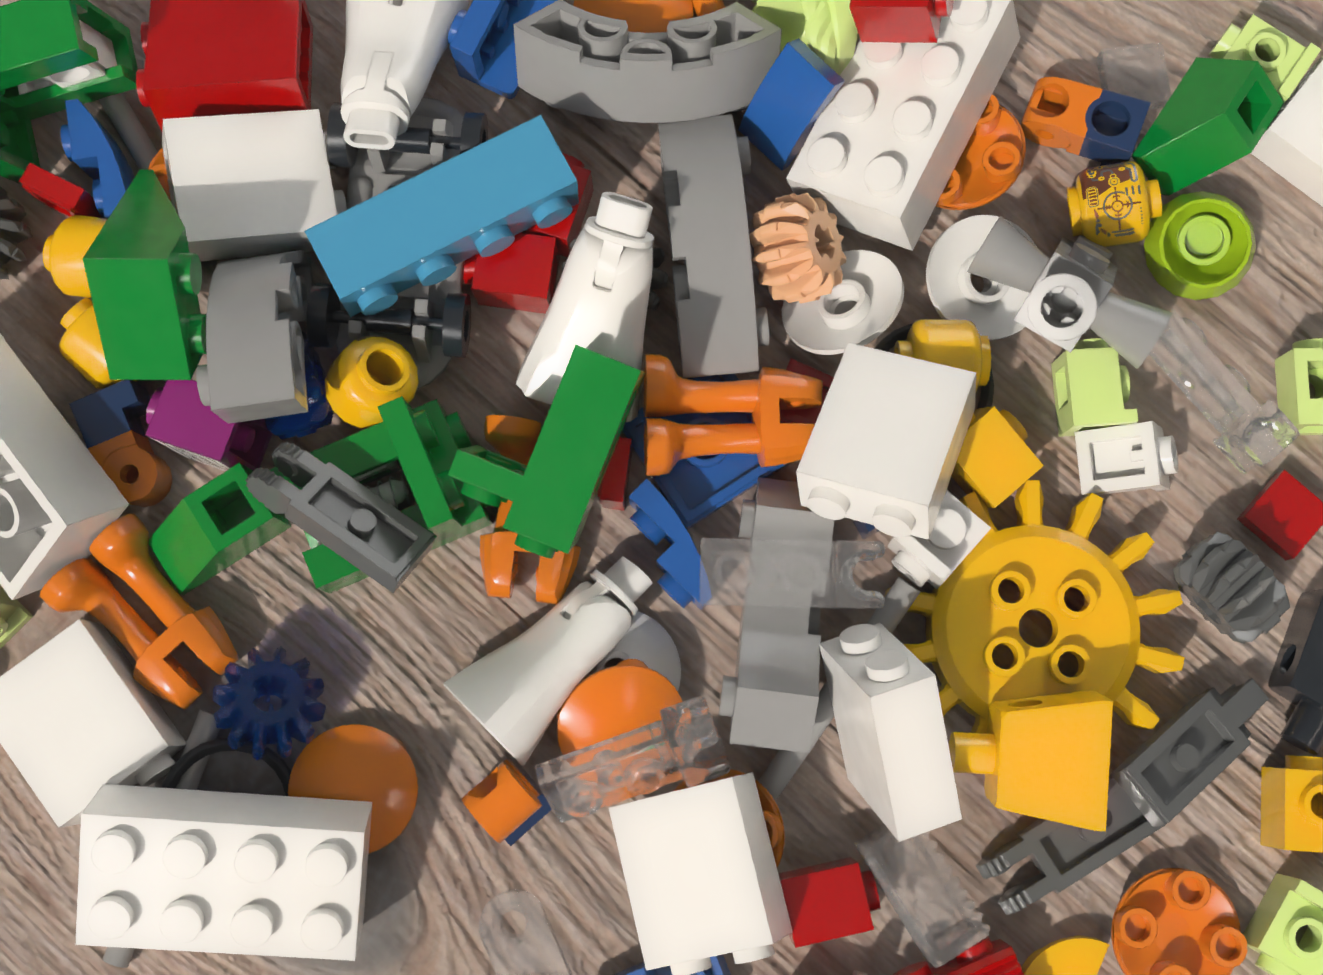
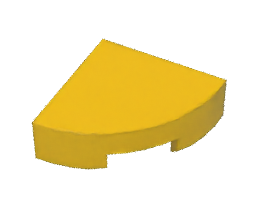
[1021,935,1110,975]

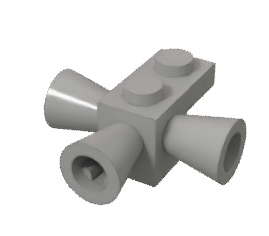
[967,216,1172,369]

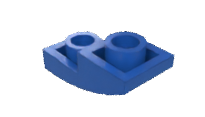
[738,38,845,171]
[60,99,135,219]
[629,478,712,611]

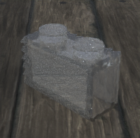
[854,824,990,968]

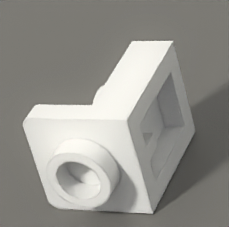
[1075,421,1178,496]
[887,490,991,589]

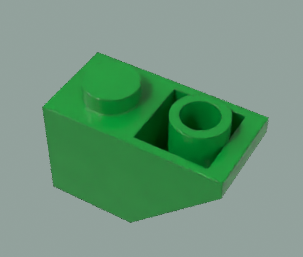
[1131,57,1284,196]
[148,463,292,596]

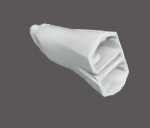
[340,0,469,150]
[516,192,654,422]
[443,556,653,765]

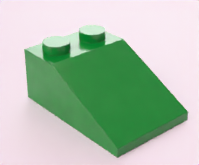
[82,169,207,380]

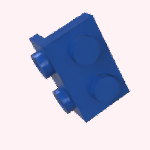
[448,0,565,99]

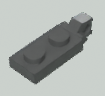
[1111,678,1269,827]

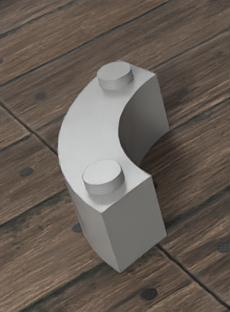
[513,0,782,123]
[658,114,769,378]
[196,250,314,424]
[719,477,835,753]

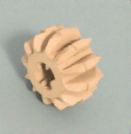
[749,193,847,304]

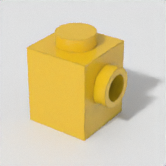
[951,406,1044,508]
[1260,755,1323,853]

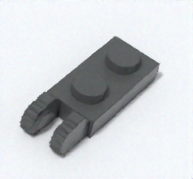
[245,441,436,593]
[976,774,1165,915]

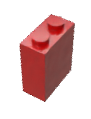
[136,0,313,131]

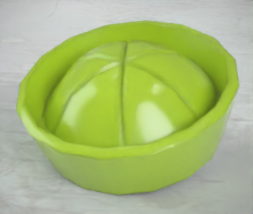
[1144,191,1256,300]

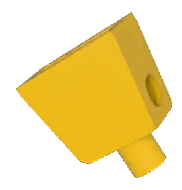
[949,691,1113,831]

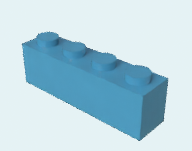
[304,115,579,317]

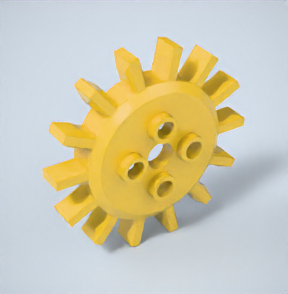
[884,480,1185,764]

